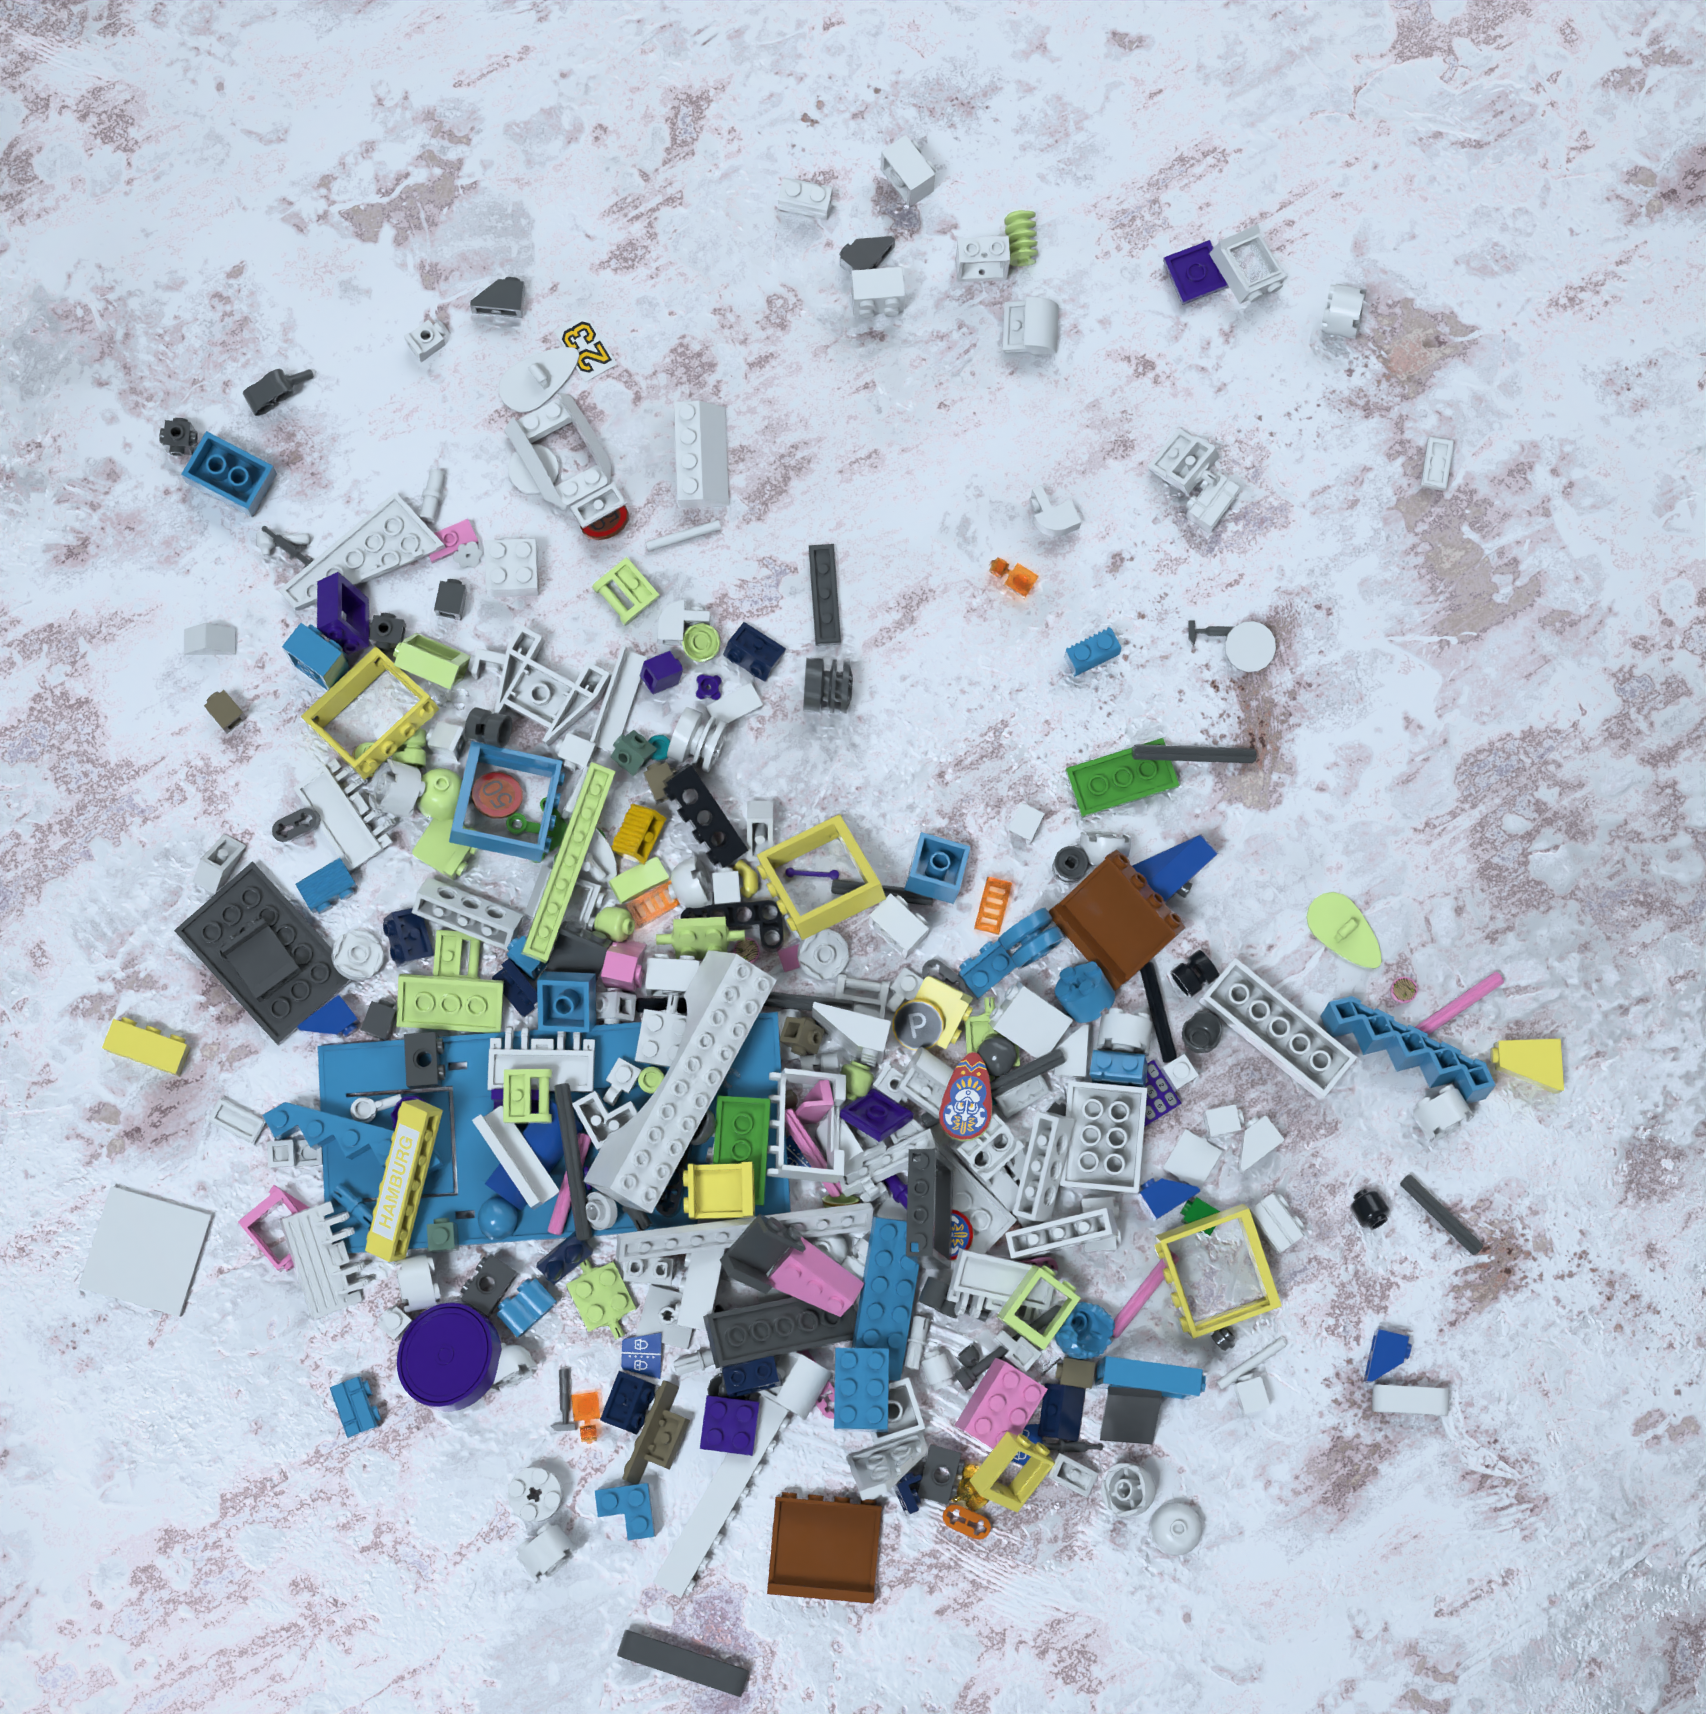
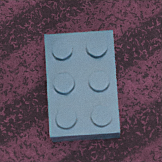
[181,431,277,517]
[282,623,351,691]
[834,1348,890,1432]

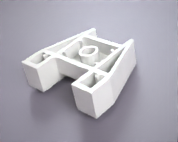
[494,624,611,747]

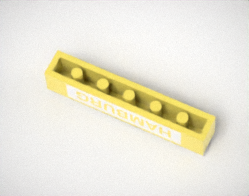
[365,1099,443,1262]

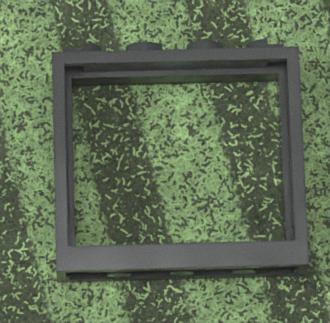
[906,1149,953,1269]

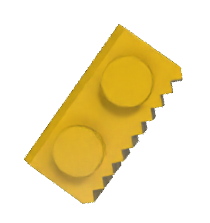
[611,804,667,865]

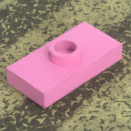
[429,519,479,563]

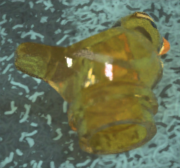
[951,1464,989,1511]

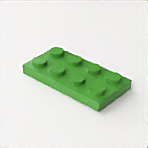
[1065,738,1180,818]
[713,1096,771,1206]

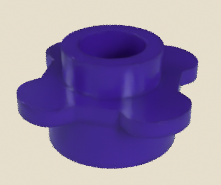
[696,674,722,700]

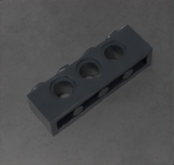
[662,764,749,868]

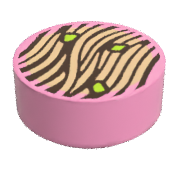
[734,938,760,964]
[1390,977,1417,1004]

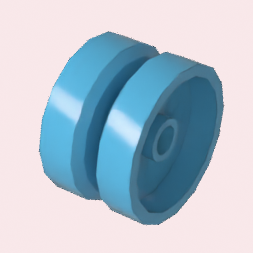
[998,907,1066,969]

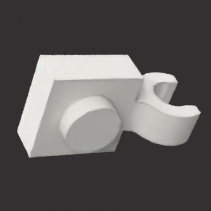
[886,967,924,1014]
[603,1058,642,1106]
[859,1176,890,1208]
[994,1330,1042,1374]

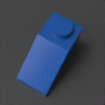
[297,994,360,1038]
[1137,1178,1201,1221]
[1363,1329,1412,1383]

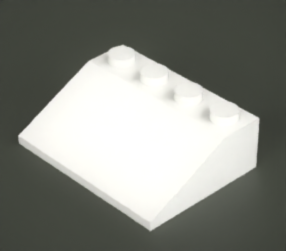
[812,1002,891,1068]
[1060,1081,1147,1194]

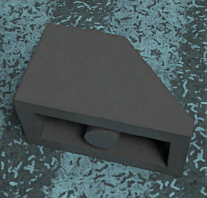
[839,236,895,275]
[470,277,525,318]

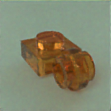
[989,557,1039,599]
[571,1392,601,1444]

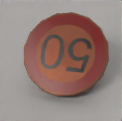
[580,506,629,540]
[472,772,523,819]

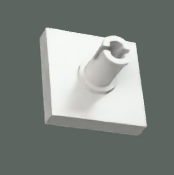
[636,1285,693,1350]

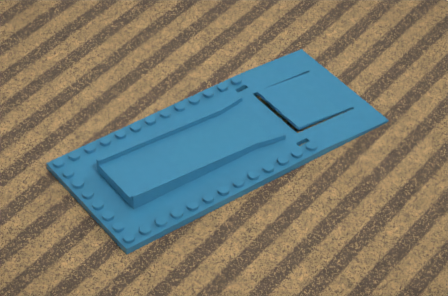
[318,1012,791,1254]

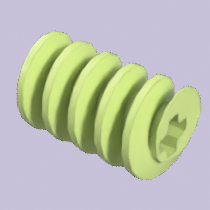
[1004,210,1038,266]

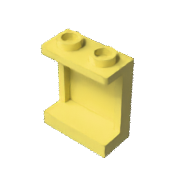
[683,1162,755,1219]

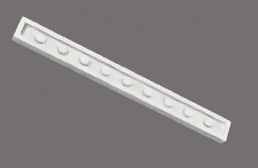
[616,1202,874,1262]

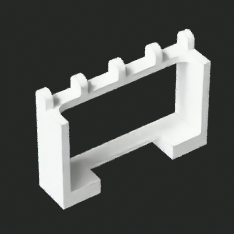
[766,1068,846,1183]

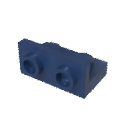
[723,622,786,682]
[383,908,434,968]
[492,958,538,1018]
[722,1356,783,1398]
[600,1371,656,1435]
[893,1472,923,1516]

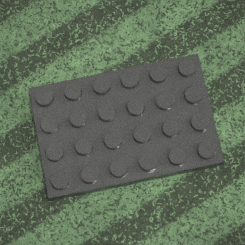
[174,861,352,1046]

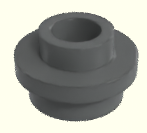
[1211,1327,1235,1351]

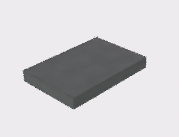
[1100,1386,1162,1445]

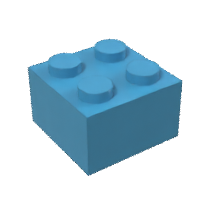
[904,832,971,904]
[537,971,596,1033]

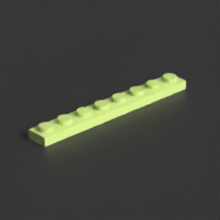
[521,762,616,963]

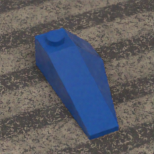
[1132,834,1218,904]

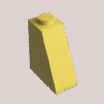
[1490,1039,1564,1094]

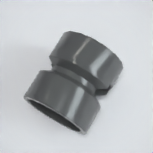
[465,707,513,748]
[1052,846,1088,885]

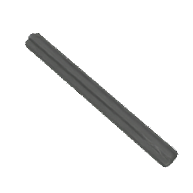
[921,1049,1066,1128]
[554,1083,592,1241]

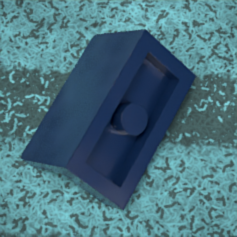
[1038,1383,1085,1442]

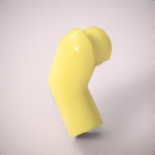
[733,859,759,898]

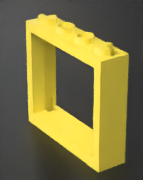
[300,646,439,780]
[756,814,886,940]
[1154,1204,1282,1339]

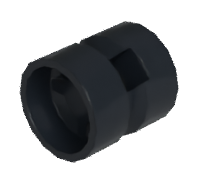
[1170,950,1219,998]

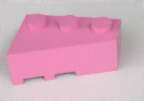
[601,940,647,994]
[768,1237,864,1317]

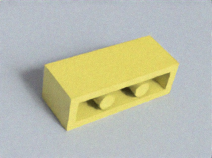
[102,1017,191,1077]

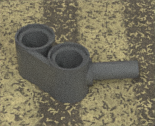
[242,369,314,416]
[918,1276,989,1322]

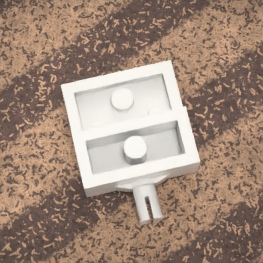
[1147,428,1220,495]
[635,995,687,1067]

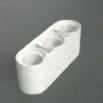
[1372,1385,1449,1416]

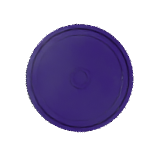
[397,1303,502,1412]

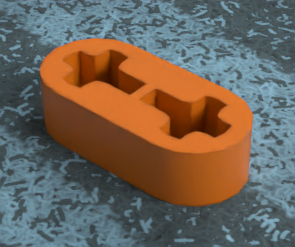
[942,1505,991,1540]

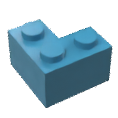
[594,1483,655,1541]

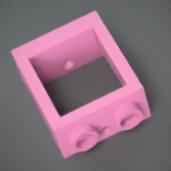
[238,1188,299,1272]

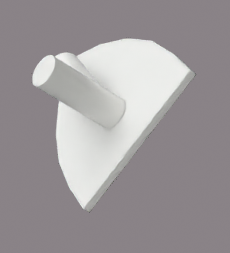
[577,828,617,888]

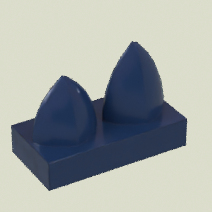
[536,1231,593,1285]

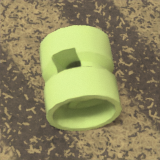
[392,728,426,769]

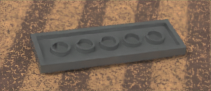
[703,1297,857,1369]

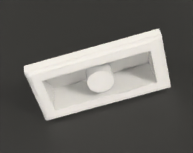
[570,482,627,529]

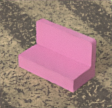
[794,1080,834,1124]

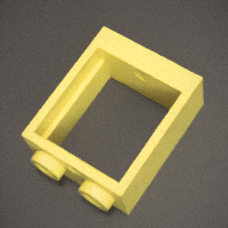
[969,1431,1055,1513]

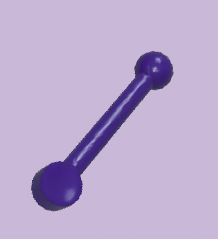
[785,867,839,881]

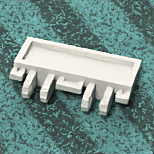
[293,758,396,872]
[487,1026,595,1092]
[279,1201,371,1320]
[946,1248,1058,1326]

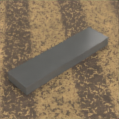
[808,544,841,646]

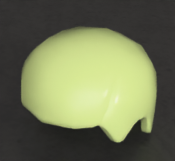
[682,623,721,662]

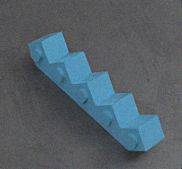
[1320,996,1496,1104]
[262,1102,445,1176]

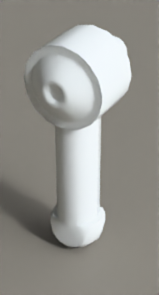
[256,531,311,556]

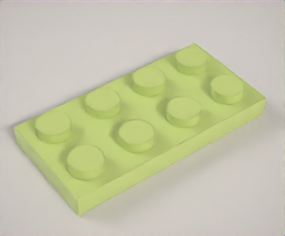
[396,974,504,1033]

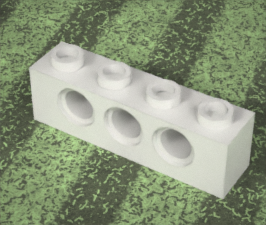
[412,877,523,951]
[1013,1112,1074,1222]
[1005,1208,1119,1260]

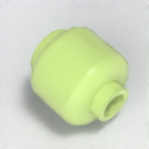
[594,907,635,942]
[840,1061,874,1101]

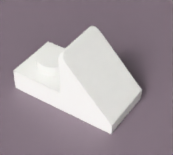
[1048,1453,1098,1498]

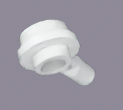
[351,1094,402,1123]

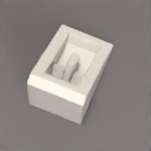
[184,623,236,655]

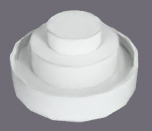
[585,1191,617,1230]

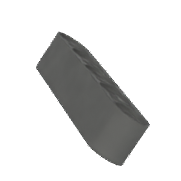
[616,1630,749,1697]

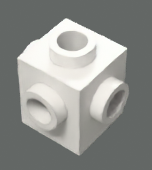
[596,988,636,1025]

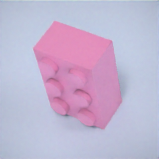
[954,1358,1048,1450]

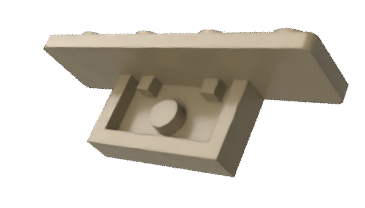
[622,1380,690,1485]

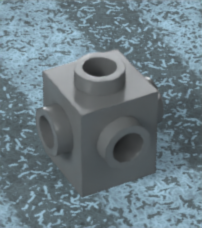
[159,418,198,456]
[369,613,406,651]

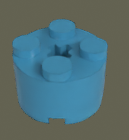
[1055,961,1115,1023]

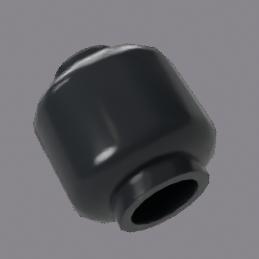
[1350,1189,1390,1230]

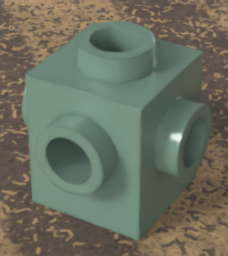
[610,730,657,776]

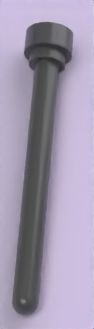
[954,1305,1061,1391]

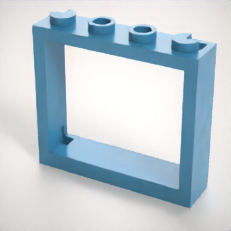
[449,741,565,862]
[1095,1356,1206,1400]

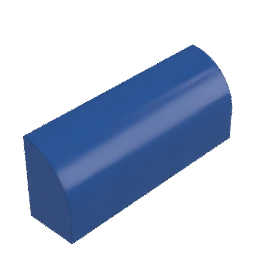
[485,1099,584,1211]

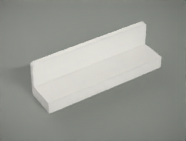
[590,645,648,753]
[472,1106,559,1210]

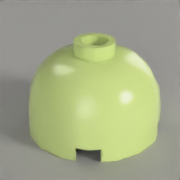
[416,768,463,821]

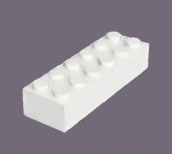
[1199,958,1357,1101]

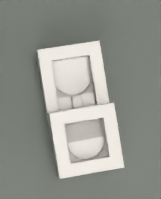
[267,1140,323,1168]

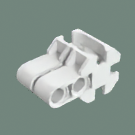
[948,1113,1027,1212]

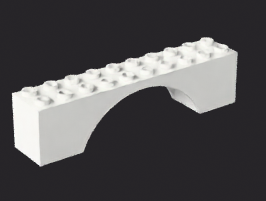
[583,950,777,1214]

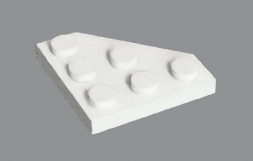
[846,1432,929,1501]

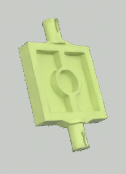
[656,917,745,959]
[964,997,1020,1081]
[566,1258,636,1340]

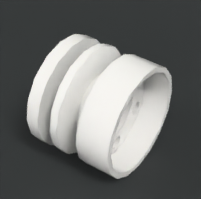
[667,707,728,773]

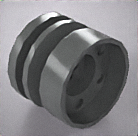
[803,658,853,714]

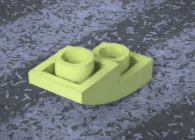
[608,857,669,904]

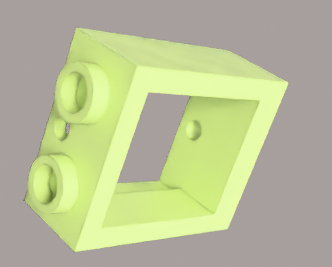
[393,633,471,689]
[996,1265,1081,1350]

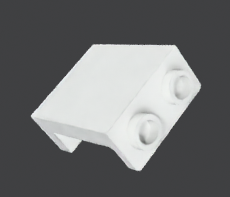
[989,981,1073,1059]

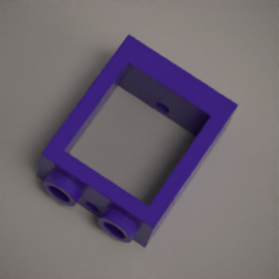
[317,572,369,655]

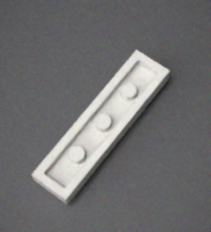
[840,1129,940,1197]

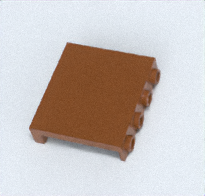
[1048,850,1186,991]
[767,1492,882,1604]

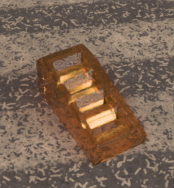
[974,877,1012,935]
[625,881,681,929]

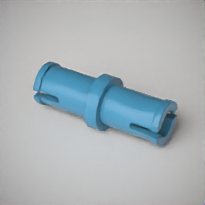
[330,1183,373,1230]

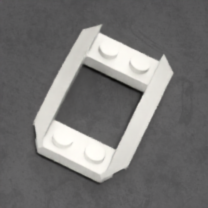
[504,393,612,511]

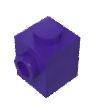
[639,651,683,695]

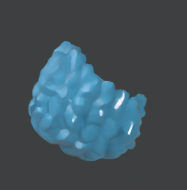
[1055,1302,1115,1360]

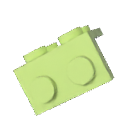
[412,818,479,881]

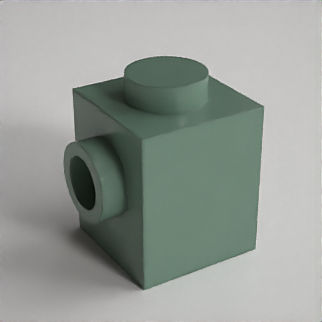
[427,1218,459,1253]

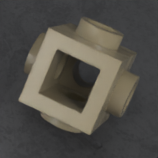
[779,1016,825,1056]

